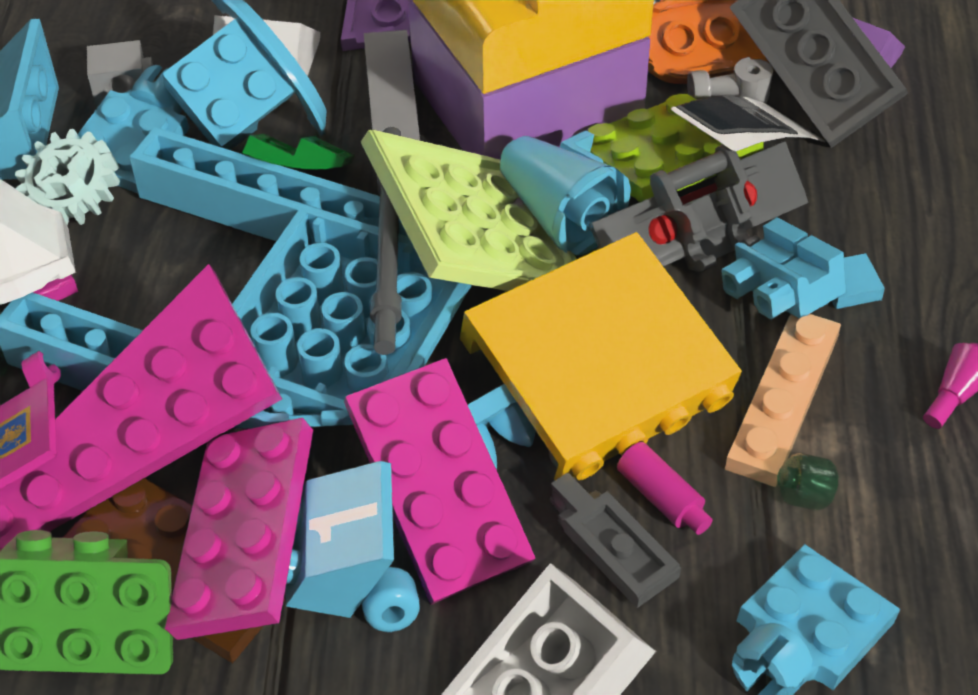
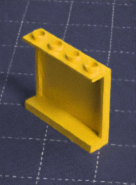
[460,232,742,480]

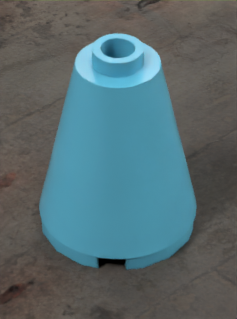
[500,136,631,255]

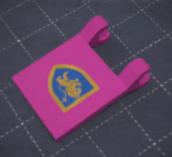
[0,350,61,489]

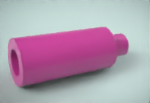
[617,442,713,535]

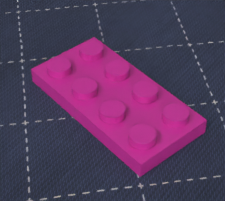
[344,358,536,605]
[165,417,313,640]

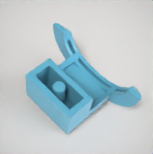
[162,0,327,150]

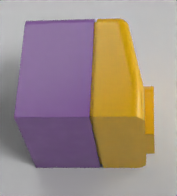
[408,0,654,159]

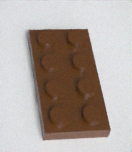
[62,478,286,664]

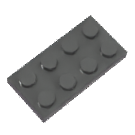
[729,0,908,148]

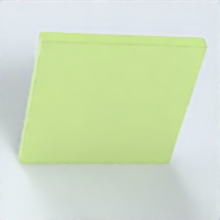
[361,130,577,291]

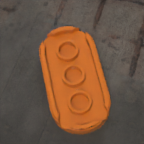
[648,0,770,84]

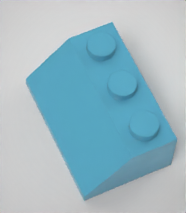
[0,19,59,180]

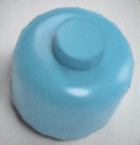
[361,567,420,632]

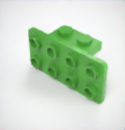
[0,530,173,674]

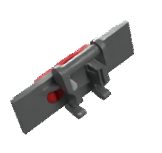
[589,141,809,272]

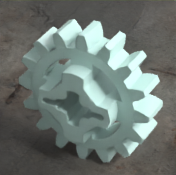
[15,129,120,225]

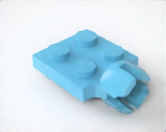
[78,65,190,193]
[732,544,900,695]

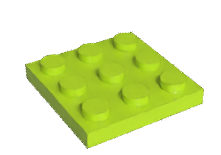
[588,94,764,202]

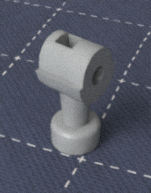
[687,57,773,103]

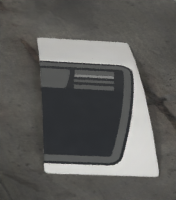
[671,96,825,151]

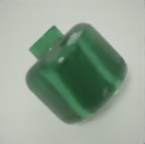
[777,453,839,511]

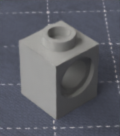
[87,40,156,108]

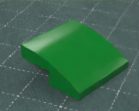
[242,134,355,169]

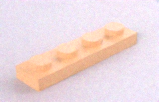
[725,314,841,487]

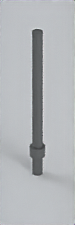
[370,127,402,355]

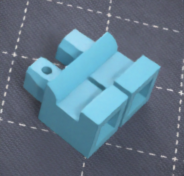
[721,217,846,319]

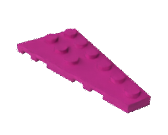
[0,264,282,551]

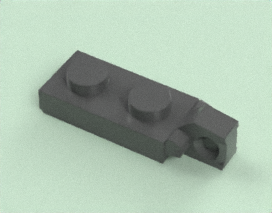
[550,472,681,608]

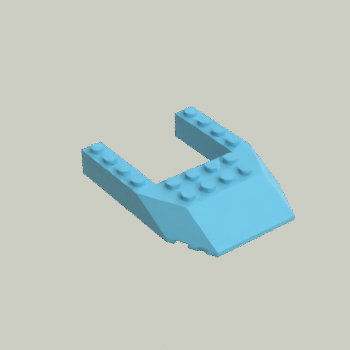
[0,127,472,428]

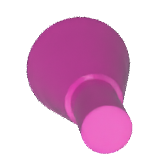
[923,343,978,429]

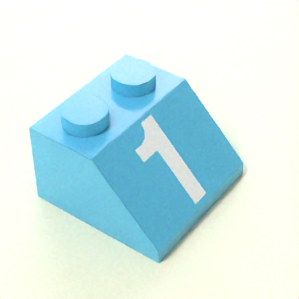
[285,461,394,618]

